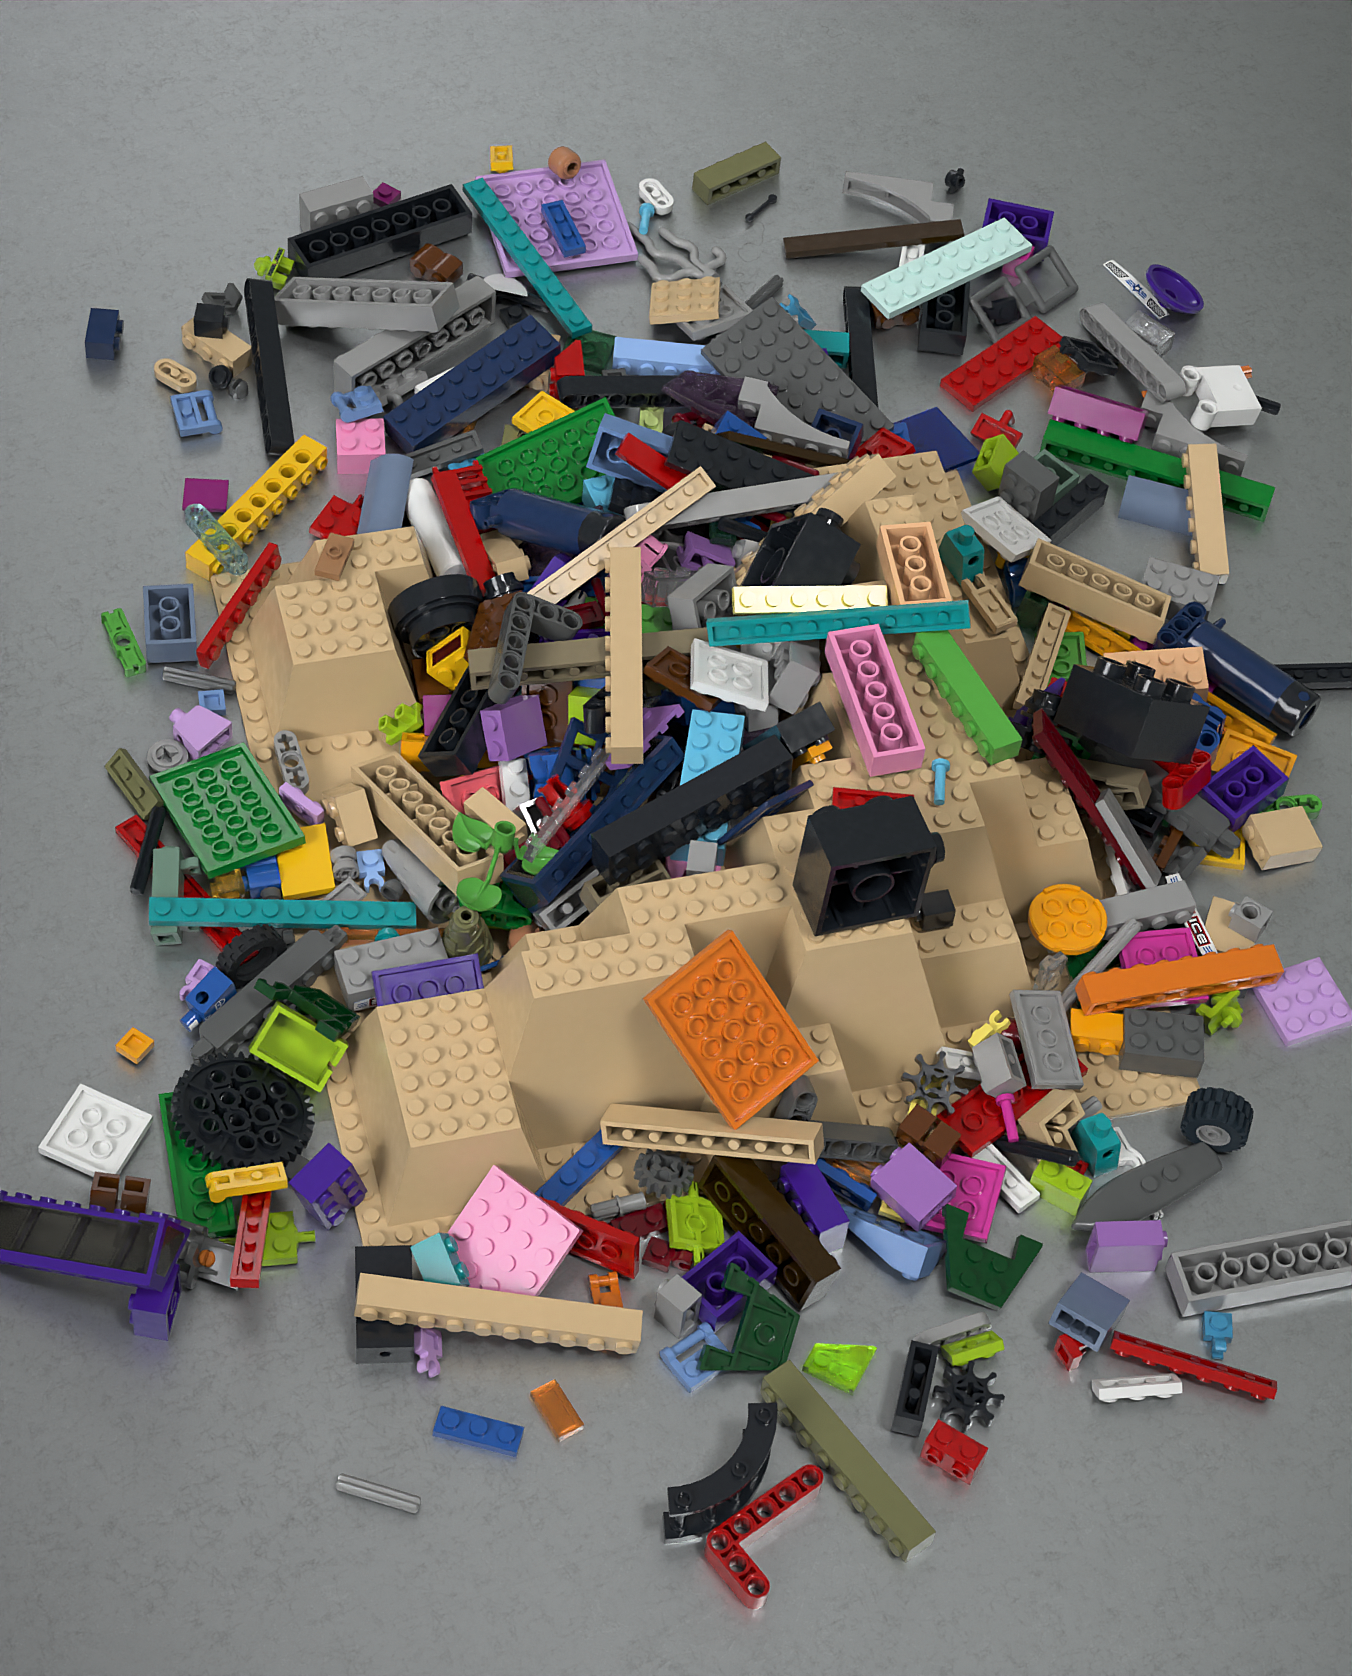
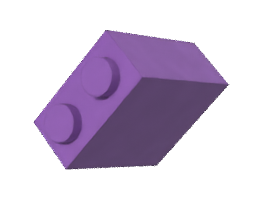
[480,695,547,761]
[870,1142,957,1232]
[1086,1220,1168,1273]

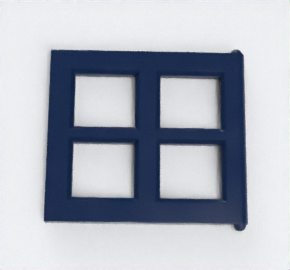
[549,717,628,812]
[717,779,814,845]

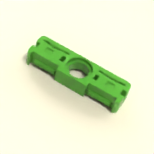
[101,608,146,677]

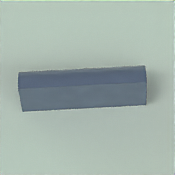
[357,454,414,534]
[1118,475,1193,536]

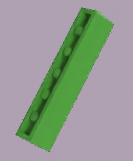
[912,630,1022,766]

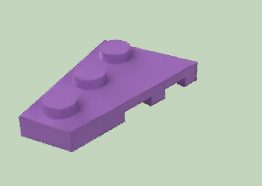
[605,704,685,770]

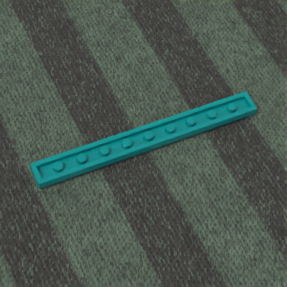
[462,177,593,339]
[706,600,971,647]
[149,897,416,930]

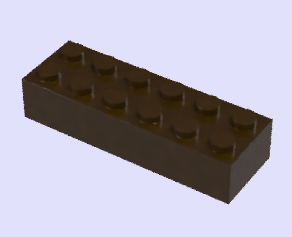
[698,1155,841,1311]

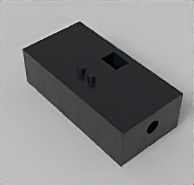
[355,1245,414,1364]

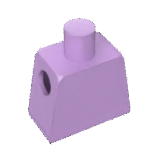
[169,705,233,760]

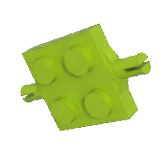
[666,1181,725,1266]
[219,1211,316,1267]

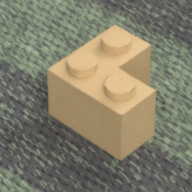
[321,783,378,846]
[1018,1089,1085,1163]

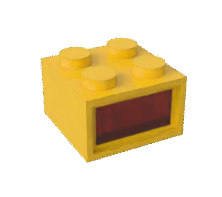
[426,626,471,692]

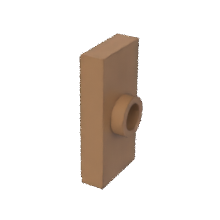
[315,533,354,581]

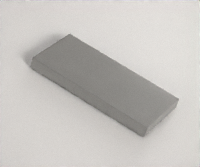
[1095,788,1162,889]
[1009,990,1084,1089]

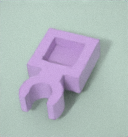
[180,959,217,1001]
[414,1325,442,1378]

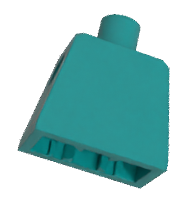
[938,525,985,586]
[1070,1113,1121,1178]

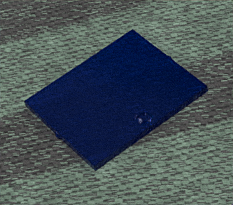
[893,407,980,473]

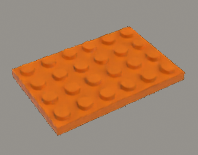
[642,929,819,1130]

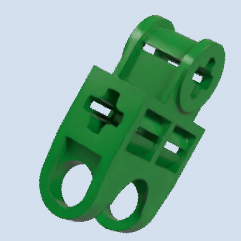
[459,881,533,929]

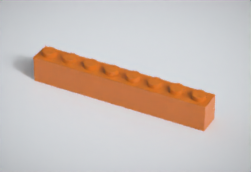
[1075,944,1284,1016]

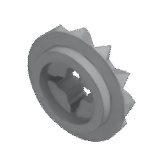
[147,739,188,772]

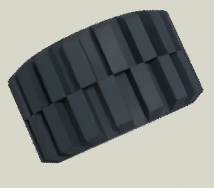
[1180,1087,1254,1153]

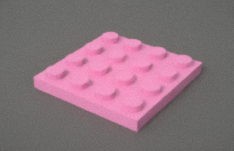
[448,1165,583,1296]

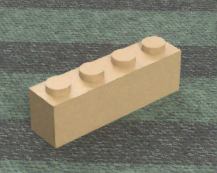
[480,530,531,581]

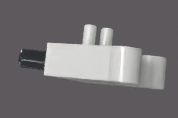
[1179,365,1281,430]

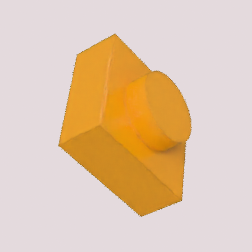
[115,1027,155,1065]

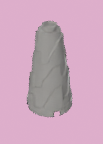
[382,839,460,924]

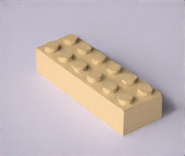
[1019,538,1172,644]

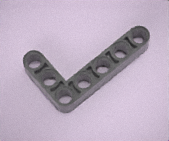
[488,592,583,705]
[774,1075,899,1163]

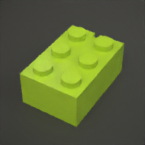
[249,1001,348,1093]

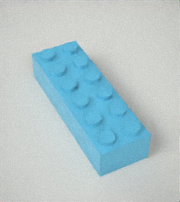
[670,709,745,866]

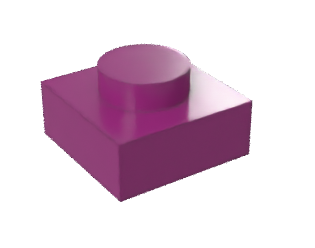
[373,182,401,207]

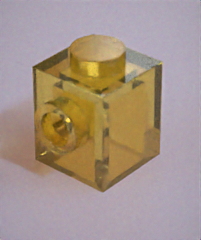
[210,868,245,899]

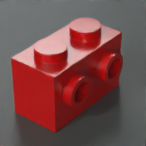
[920,1419,989,1485]

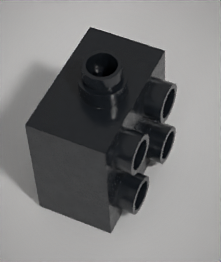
[727,508,861,617]
[1054,656,1210,764]
[792,795,945,936]

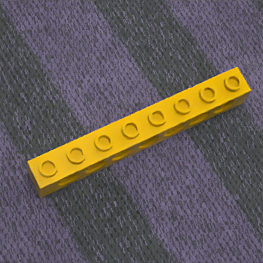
[185,435,328,582]

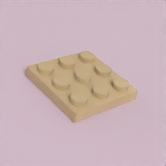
[649,276,721,325]

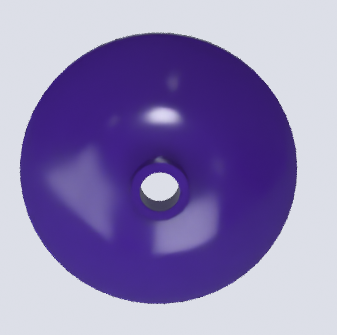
[1146,264,1204,314]

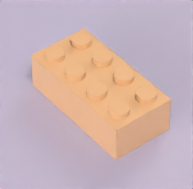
[876,522,952,605]
[1103,647,1209,702]

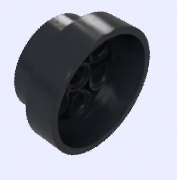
[388,574,485,658]

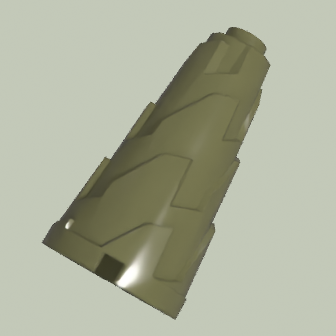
[441,905,494,966]

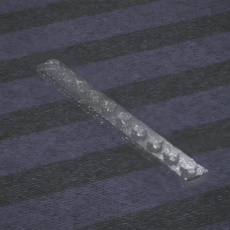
[523,689,665,863]

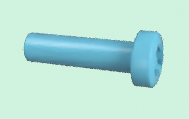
[639,203,655,235]
[931,758,950,805]

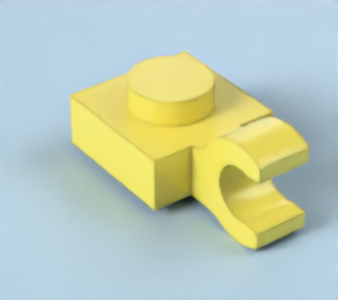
[968,1010,1011,1048]

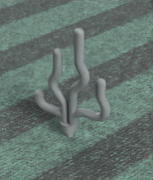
[627,222,727,286]

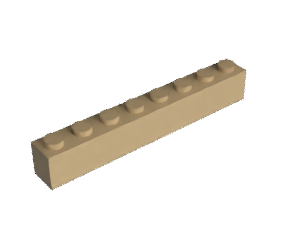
[600,1103,824,1164]

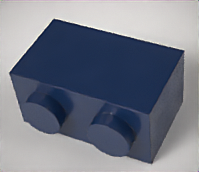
[85,308,124,360]

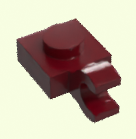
[642,1236,693,1273]

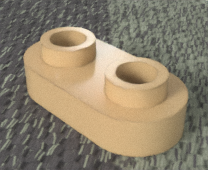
[154,358,197,393]

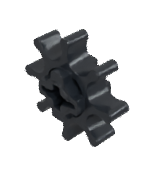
[901,1051,969,1116]
[932,1361,1005,1432]

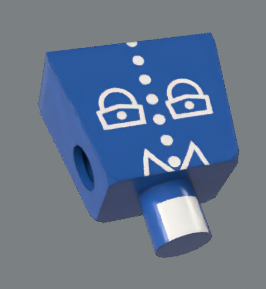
[180,966,237,1032]

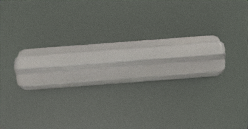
[336,1473,421,1513]

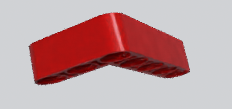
[1152,748,1211,810]
[704,1464,824,1609]

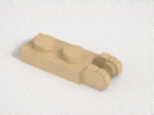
[961,573,1018,634]

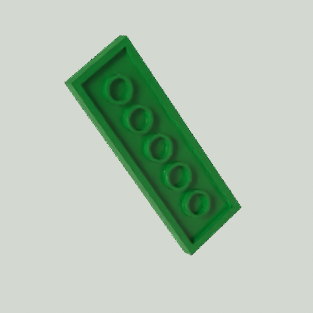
[158,1092,237,1238]

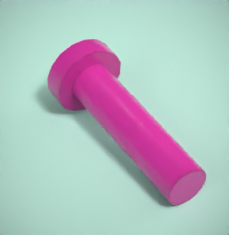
[995,1093,1019,1143]

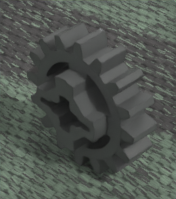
[633,1148,694,1199]

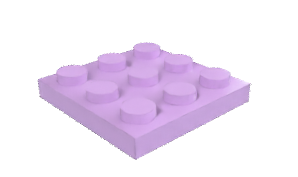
[1252,957,1352,1047]

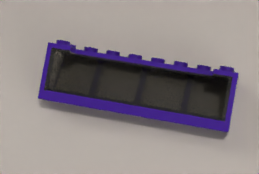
[0,1190,190,1292]

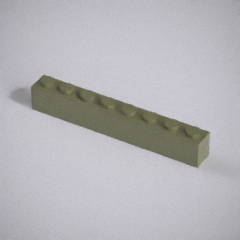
[760,1360,936,1563]

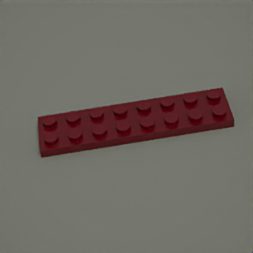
[1032,709,1146,890]

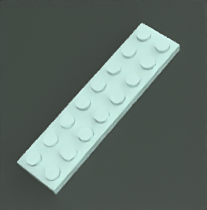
[861,217,1032,320]

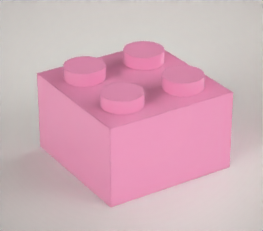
[336,418,386,474]

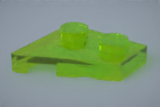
[802,1343,877,1396]

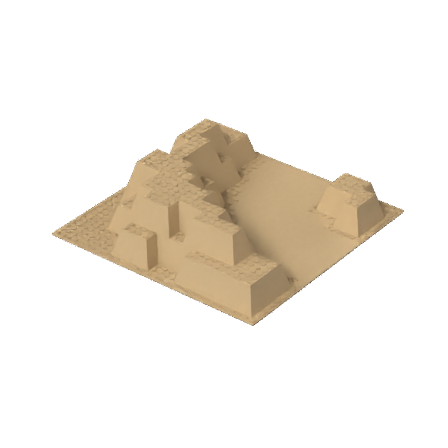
[210,451,1200,1246]

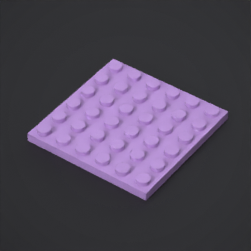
[475,160,638,278]

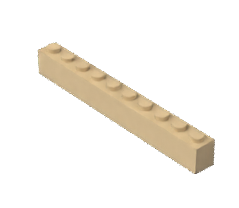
[605,547,643,764]
[354,1273,643,1355]

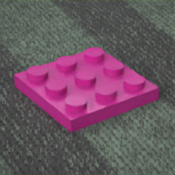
[1118,927,1209,1009]
[906,1154,1006,1244]

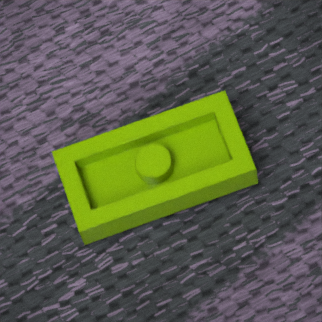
[941,1330,1005,1366]

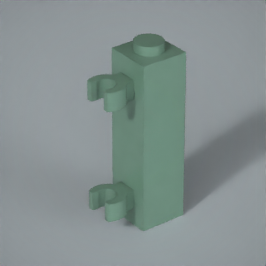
[151,846,202,946]

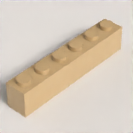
[1182,443,1229,584]

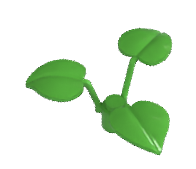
[452,812,559,911]

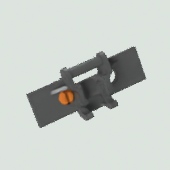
[113,1209,239,1290]

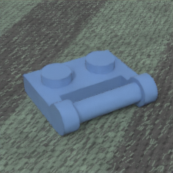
[330,386,384,423]
[170,390,223,437]
[659,1321,730,1393]

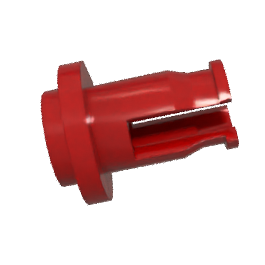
[537,774,593,832]

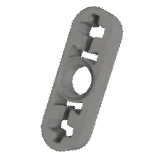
[274,730,309,795]
[913,1312,992,1350]

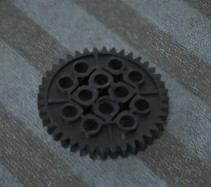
[170,1051,315,1171]

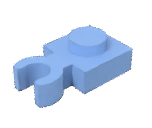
[356,849,385,893]

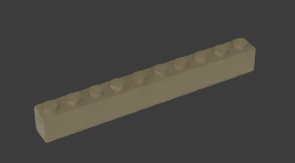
[468,627,730,690]

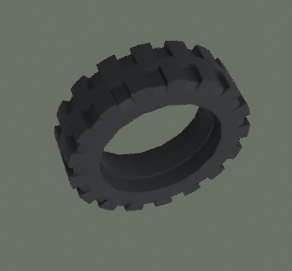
[215,924,287,989]

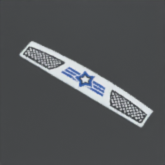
[1103,260,1169,319]

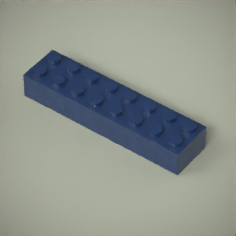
[383,314,561,454]

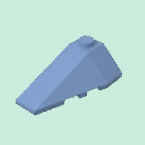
[840,1204,946,1281]

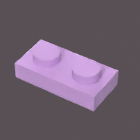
[279,782,325,825]

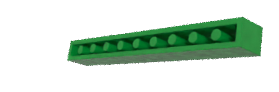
[1039,419,1275,522]

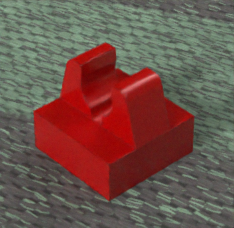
[1054,1333,1088,1371]

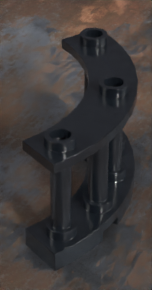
[662,1402,777,1544]

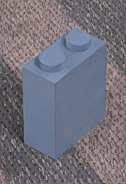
[1048,1272,1130,1352]

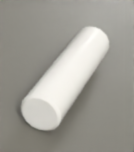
[404,478,467,577]

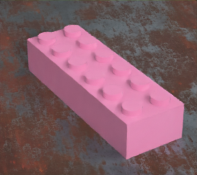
[824,624,925,777]

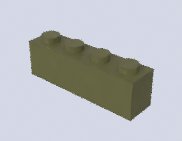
[692,141,781,205]

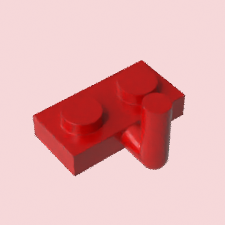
[970,410,1023,449]

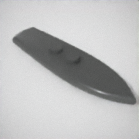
[1071,1142,1222,1231]

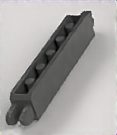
[1078,735,1241,859]
[190,925,348,1065]

